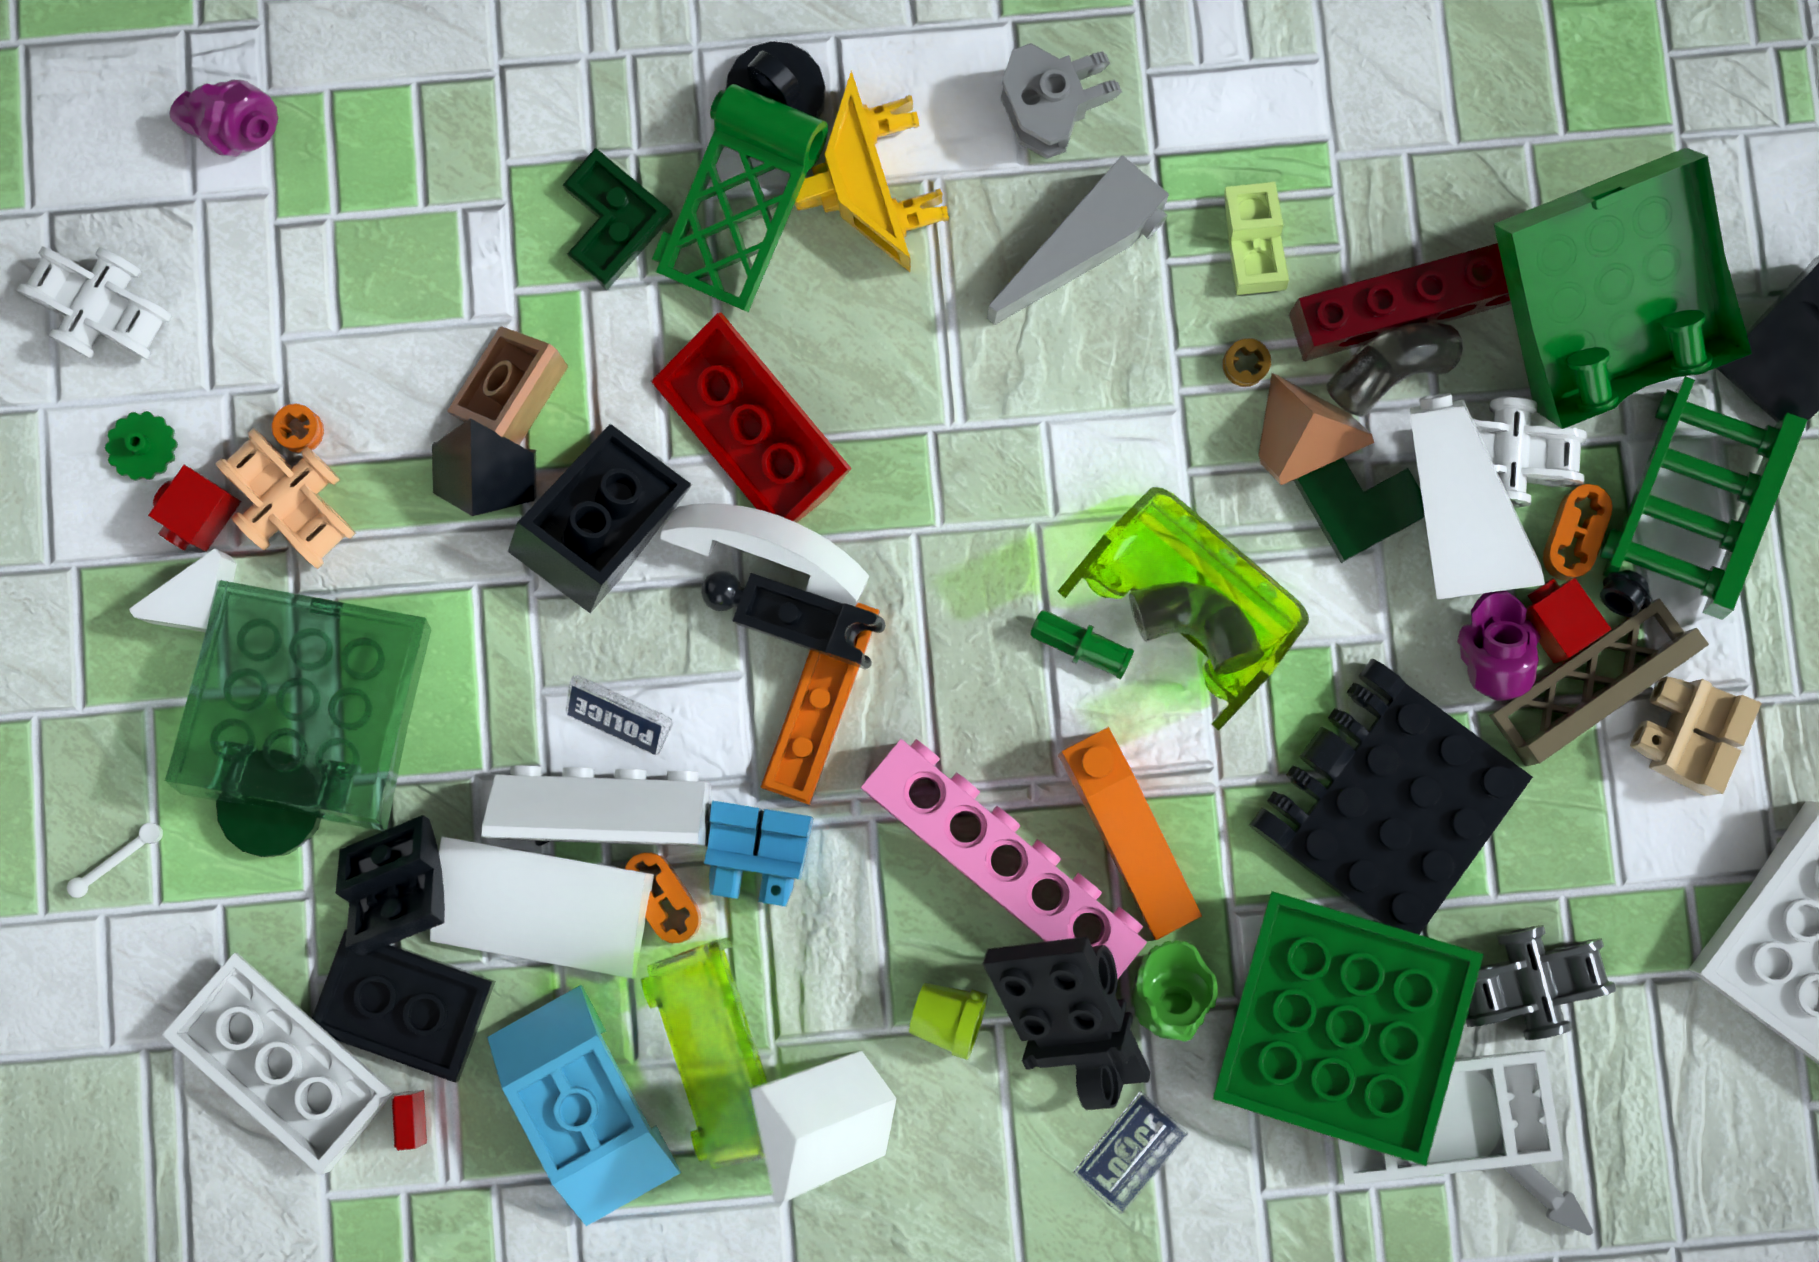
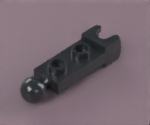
[701,571,886,669]

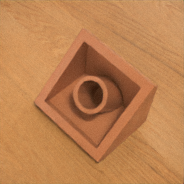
[447,326,568,445]

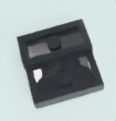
[335,815,445,957]

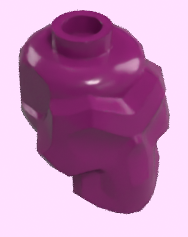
[169,79,278,157]
[1457,590,1541,701]

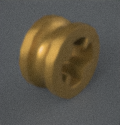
[1222,338,1271,387]

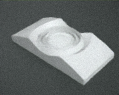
[1337,1050,1563,1186]

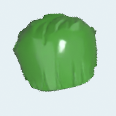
[1132,940,1218,1042]

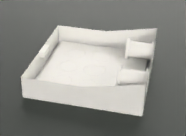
[1688,801,1819,1065]

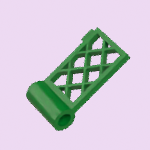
[652,84,828,313]

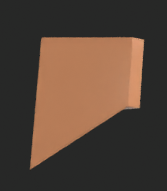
[1258,373,1374,485]

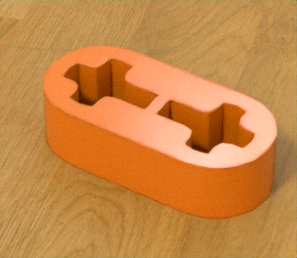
[1543,484,1613,581]
[625,852,701,943]

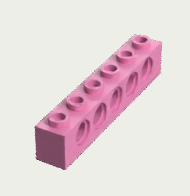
[861,739,1147,980]

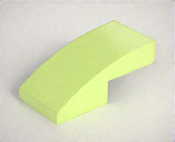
[1224,182,1289,295]

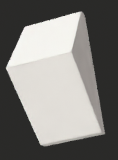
[129,548,237,635]

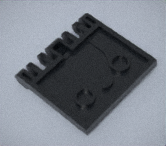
[1249,659,1533,935]

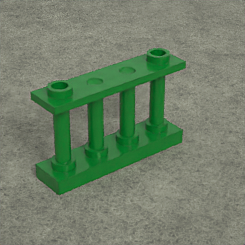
[1599,376,1808,620]

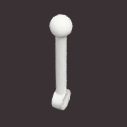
[67,823,163,898]

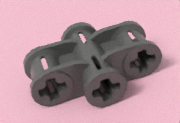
[1466,925,1616,1040]

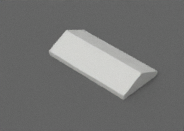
[750,1051,897,1203]

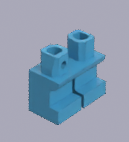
[704,800,814,907]

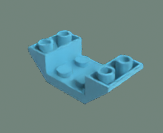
[487,985,681,1226]

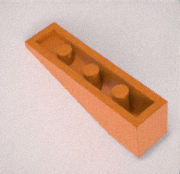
[1058,727,1202,940]

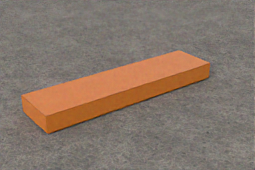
[760,603,880,805]

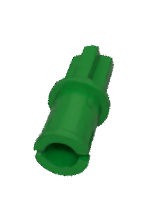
[1030,610,1134,680]

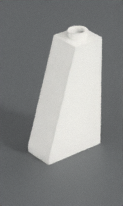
[1410,393,1545,600]

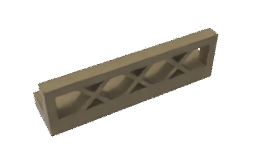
[1489,598,1710,766]

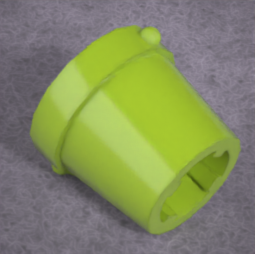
[909,983,988,1060]

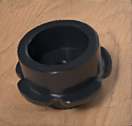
[1600,570,1652,617]

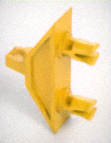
[795,70,949,273]

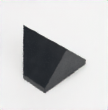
[432,418,536,516]

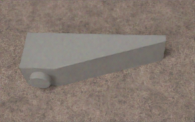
[987,155,1169,325]

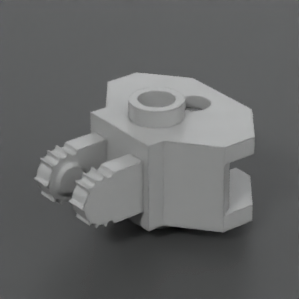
[1001,43,1122,159]

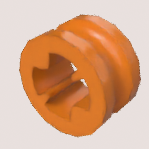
[272,404,324,454]

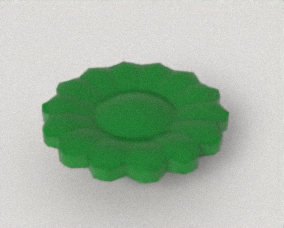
[105,411,178,481]

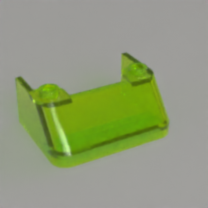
[1057,487,1309,731]

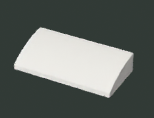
[430,837,654,979]
[161,953,394,1176]

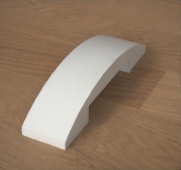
[660,503,869,607]

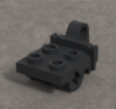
[983,937,1151,1110]

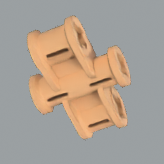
[215,428,356,569]

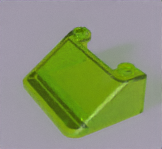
[641,937,768,1169]

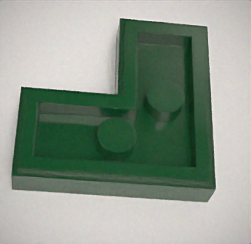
[563,148,673,290]
[1293,457,1425,563]

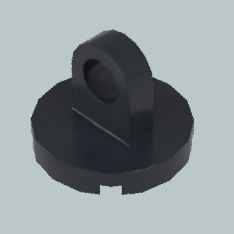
[726,41,826,118]

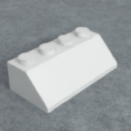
[481,765,711,847]

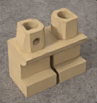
[1630,676,1762,796]

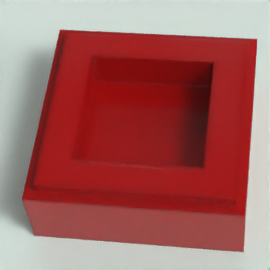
[392,1090,427,1151]

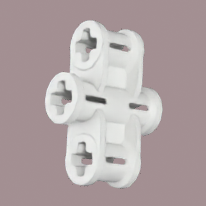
[17,246,172,360]
[1473,397,1587,508]

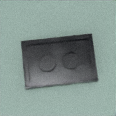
[312,929,496,1083]

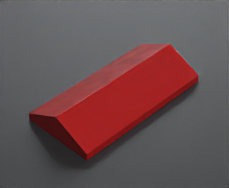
[651,312,852,523]

